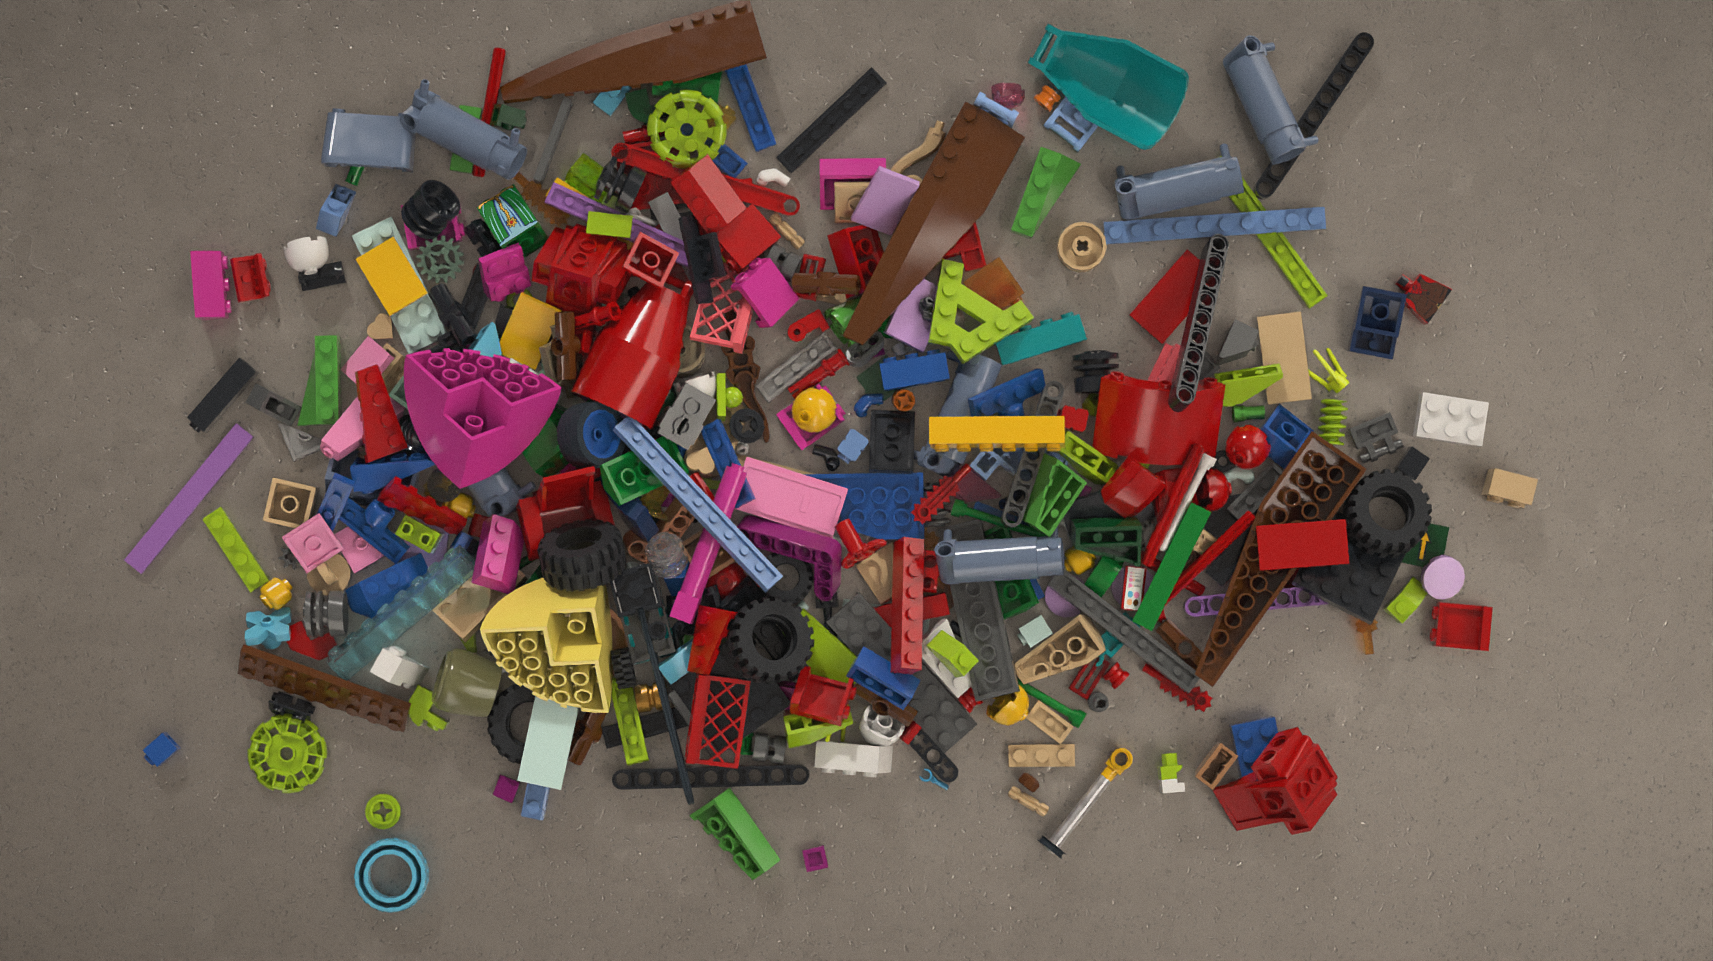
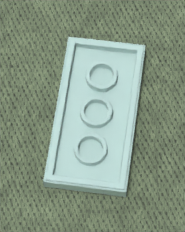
[517,696,579,790]

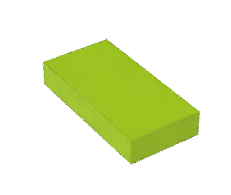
[586,211,633,239]

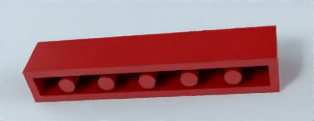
[891,537,924,675]

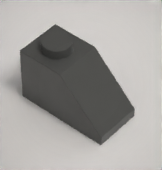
[1214,319,1259,366]
[246,383,302,426]

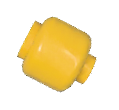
[442,491,476,519]
[1064,546,1097,575]
[259,577,293,610]

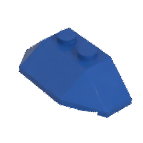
[346,553,431,622]

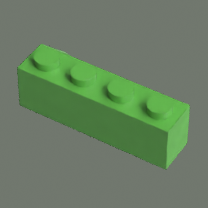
[1010,147,1081,239]
[297,335,342,426]
[689,788,780,880]

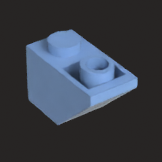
[316,184,356,237]

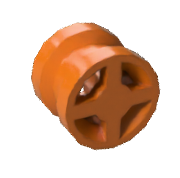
[1033,85,1061,112]
[892,389,915,411]

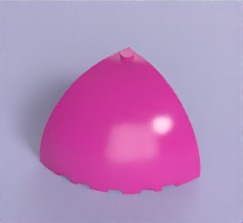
[404,348,562,489]

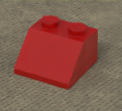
[622,232,679,289]

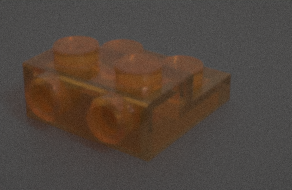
[963,257,1025,311]

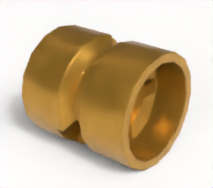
[634,680,669,713]

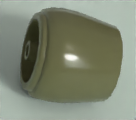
[432,648,502,718]

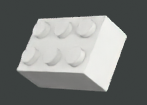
[1413,392,1489,447]

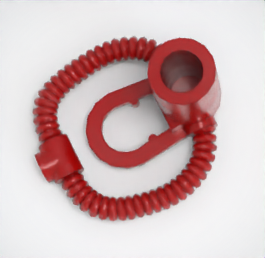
[834,519,887,569]

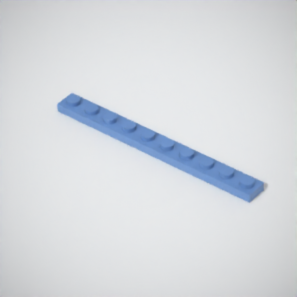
[1104,207,1326,244]
[613,416,783,593]

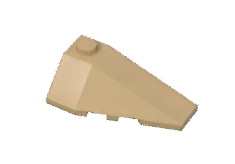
[1014,614,1106,684]

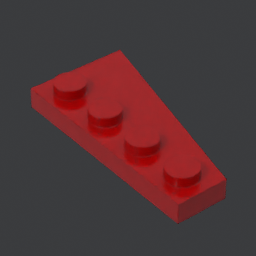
[355,364,408,463]
[377,476,467,535]

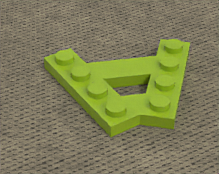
[928,259,1034,364]

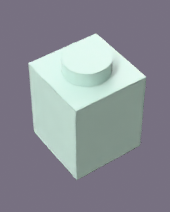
[1017,615,1053,648]

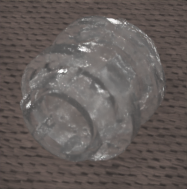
[645,532,688,579]

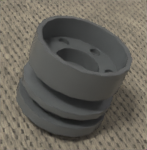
[303,590,348,637]

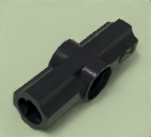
[428,283,478,347]

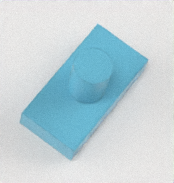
[592,86,632,117]

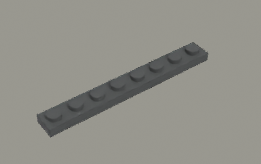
[1047,569,1200,694]

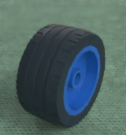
[557,401,626,469]

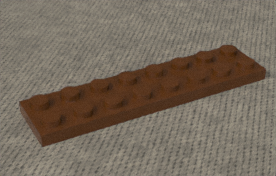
[238,644,411,733]

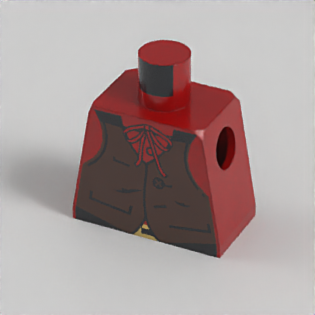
[1395,274,1452,325]

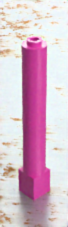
[670,463,747,624]

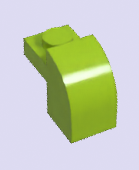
[409,684,449,731]

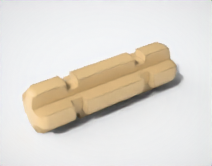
[768,212,805,250]
[1008,786,1049,817]

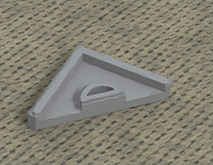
[278,423,322,462]

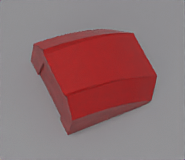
[1101,455,1167,518]

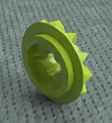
[365,794,401,829]

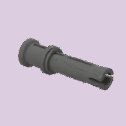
[1088,692,1109,712]

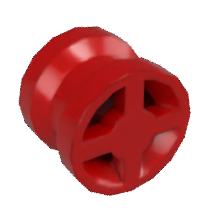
[1102,662,1130,689]
[957,687,983,714]

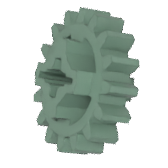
[416,235,465,283]

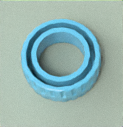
[354,838,430,913]

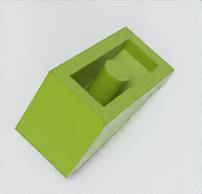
[1383,576,1428,624]
[926,630,979,678]

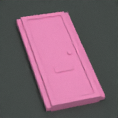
[734,457,848,538]

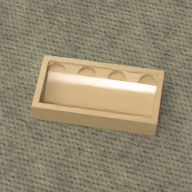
[432,567,527,643]

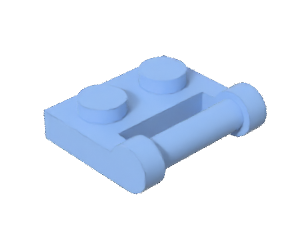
[974,92,1019,128]
[1043,96,1098,152]

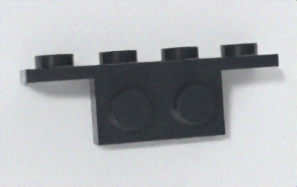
[678,216,726,304]

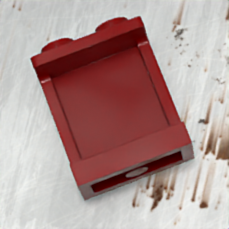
[717,204,781,274]
[1430,602,1493,651]
[790,666,857,726]

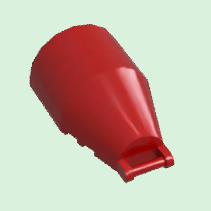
[571,275,693,429]

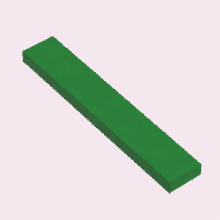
[1132,502,1211,631]

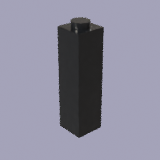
[187,358,259,433]

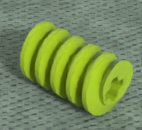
[1318,399,1348,446]

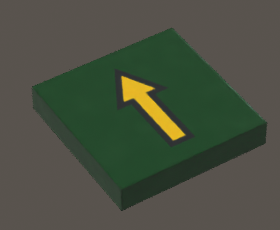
[1402,519,1449,567]

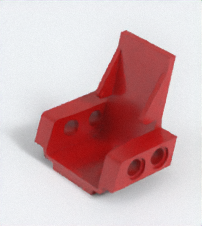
[531,223,633,348]
[516,466,615,561]
[1212,727,1338,835]

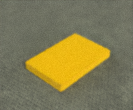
[355,237,428,316]
[500,292,562,370]

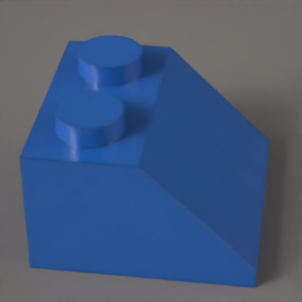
[1259,404,1314,469]

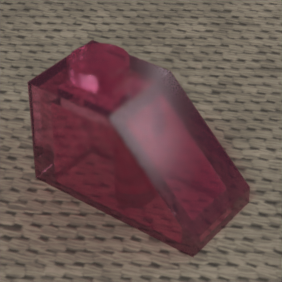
[953,471,1002,503]

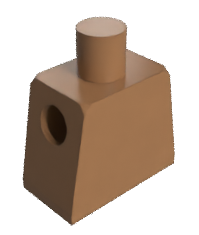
[1195,743,1238,790]

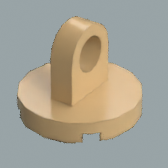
[307,553,351,595]

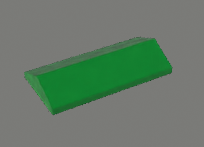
[600,436,689,506]
[985,525,1039,620]

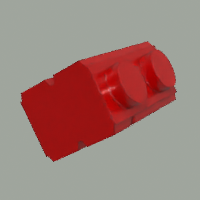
[1057,405,1089,434]

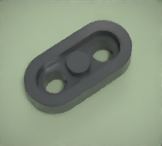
[846,330,884,367]

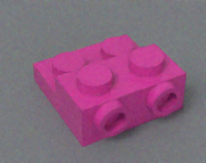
[478,243,531,302]

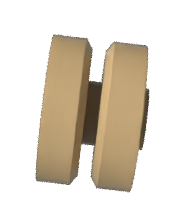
[1056,222,1107,273]

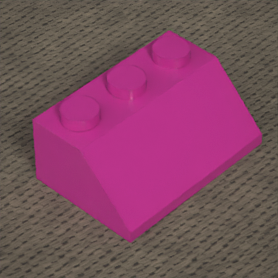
[820,158,886,210]
[190,251,232,320]
[471,514,524,594]

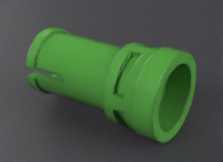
[1232,405,1265,423]

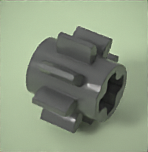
[278,548,299,570]

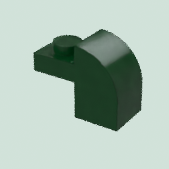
[625,88,670,125]

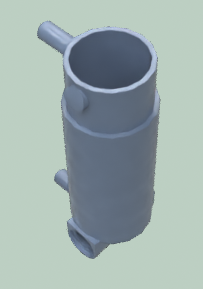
[1223,35,1319,165]
[399,79,527,180]
[1114,143,1244,220]
[914,351,1002,477]
[467,467,536,517]
[934,526,1064,584]

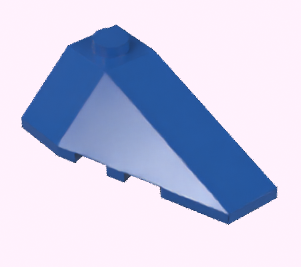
[350,451,435,494]

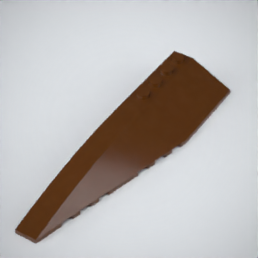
[500,0,767,104]
[843,101,1025,346]
[1195,431,1367,687]

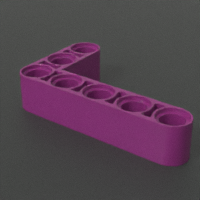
[737,515,842,601]

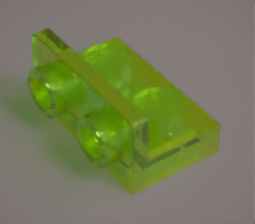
[564,153,608,203]

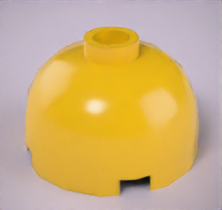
[791,387,837,433]
[986,684,1029,726]

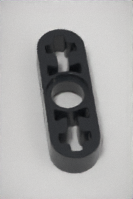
[909,730,958,783]

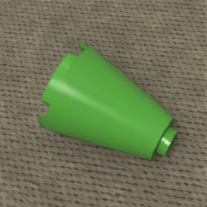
[824,295,862,347]

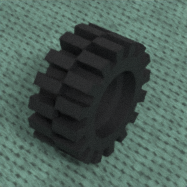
[611,647,637,690]

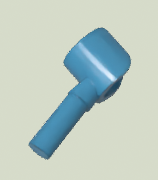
[919,769,949,790]

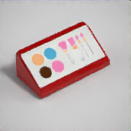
[1120,565,1147,611]

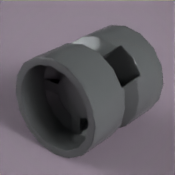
[767,243,802,282]
[752,732,787,765]

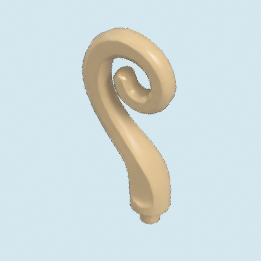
[891,120,946,208]

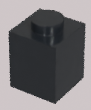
[1394,446,1430,481]

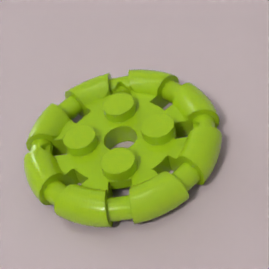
[647,89,727,169]
[247,713,327,793]

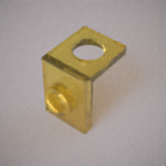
[640,485,670,521]

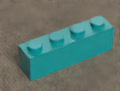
[995,312,1087,366]

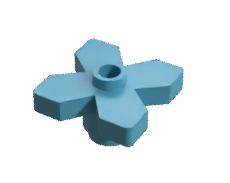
[245,607,292,649]

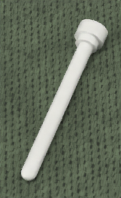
[1160,453,1217,551]

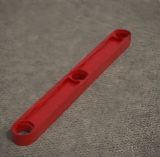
[611,143,800,216]

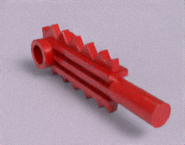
[910,463,972,525]
[1142,663,1212,712]

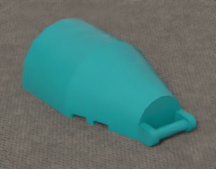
[1028,23,1189,150]

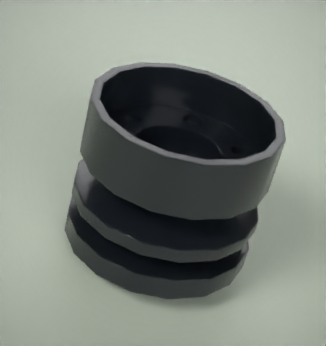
[594,156,647,213]
[401,180,461,239]
[1072,350,1119,394]

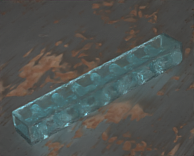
[327,545,476,681]

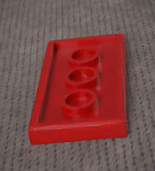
[1129,249,1209,344]
[1256,519,1349,571]

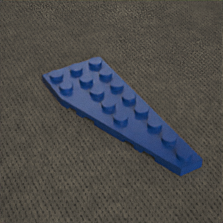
[803,472,924,540]

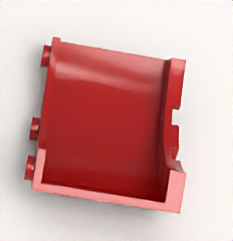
[1092,371,1226,465]

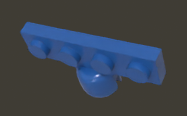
[968,368,1046,417]
[339,497,410,564]

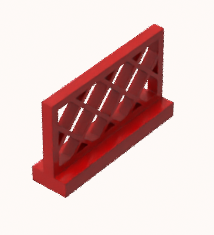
[684,673,751,769]

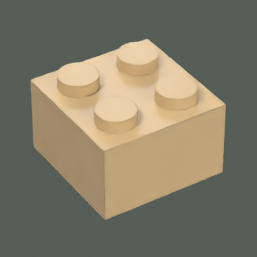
[1481,468,1538,509]
[263,478,320,528]

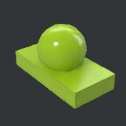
[716,373,743,422]

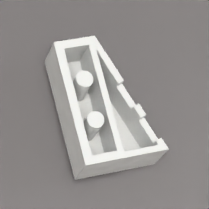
[922,618,972,698]
[370,646,429,691]
[814,740,893,777]

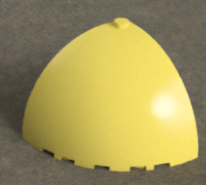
[480,578,613,713]

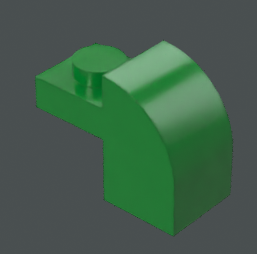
[1084,555,1124,597]

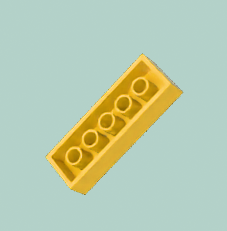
[929,416,1065,452]

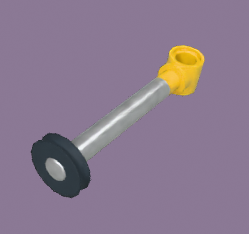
[1038,748,1133,859]

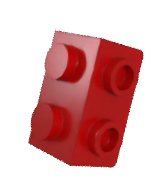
[230,253,271,303]

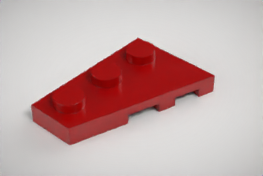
[687,605,737,675]

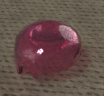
[991,83,1025,109]

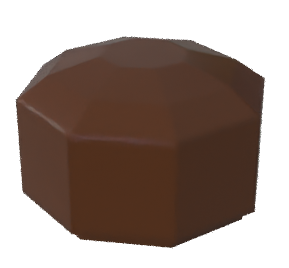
[1018,773,1040,793]

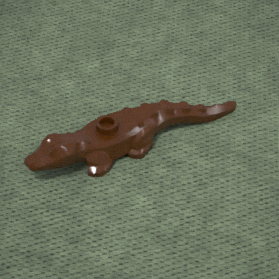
[721,305,770,443]

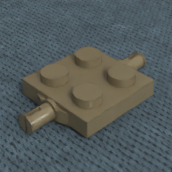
[539,325,583,399]

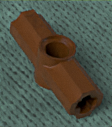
[792,272,861,296]
[551,311,581,380]
[1155,618,1203,671]
[855,683,918,727]
[568,712,607,766]

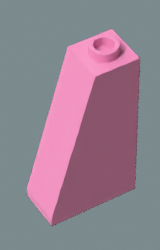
[320,396,405,461]

